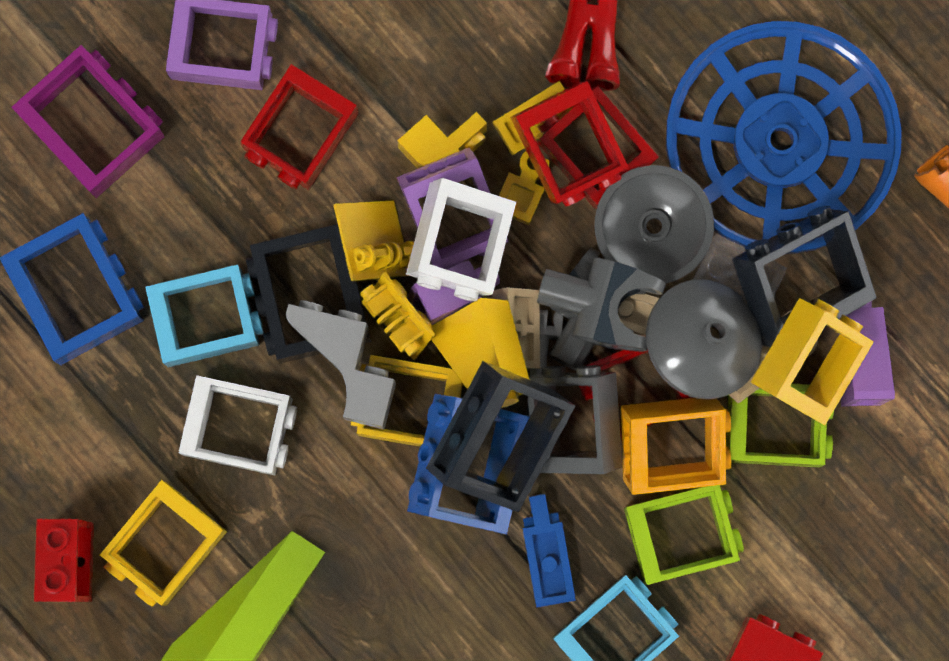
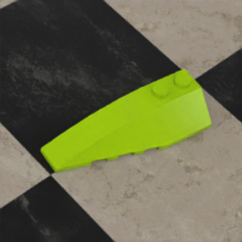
[161,531,326,661]

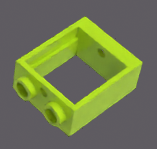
[726,384,834,468]
[624,485,744,585]

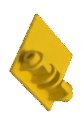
[334,201,414,281]
[360,272,435,360]

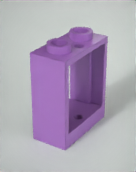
[166,0,278,90]
[397,148,509,270]

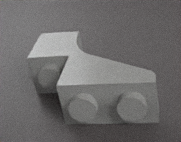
[286,300,396,430]

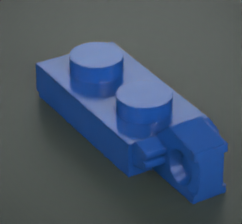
[522,494,576,608]

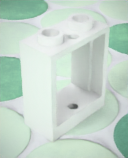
[406,178,516,301]
[178,375,297,476]

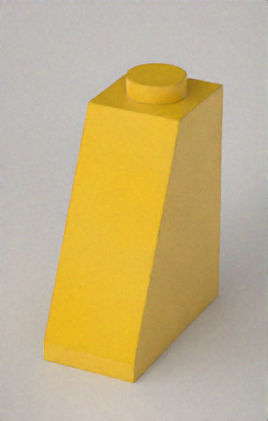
[431,298,530,408]

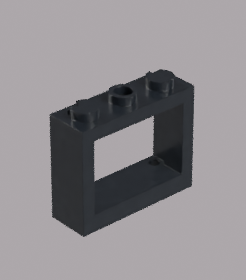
[732,206,877,347]
[246,224,371,364]
[426,361,575,512]

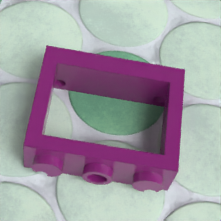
[11,45,165,198]

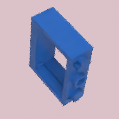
[0,213,145,365]
[407,394,530,535]

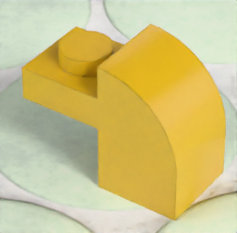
[397,112,487,169]

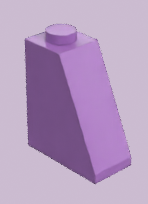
[838,301,895,407]

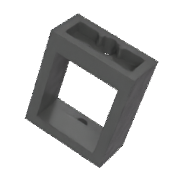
[528,365,623,474]

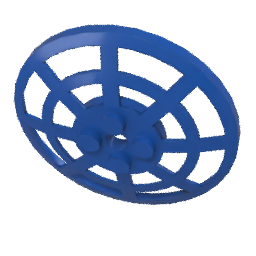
[666,21,901,254]

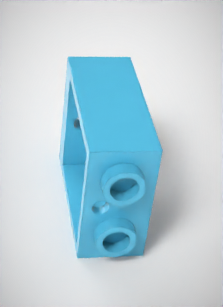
[145,265,264,367]
[552,575,679,661]

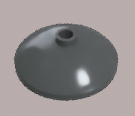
[595,165,714,283]
[646,280,762,399]

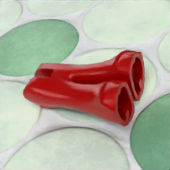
[545,0,620,92]

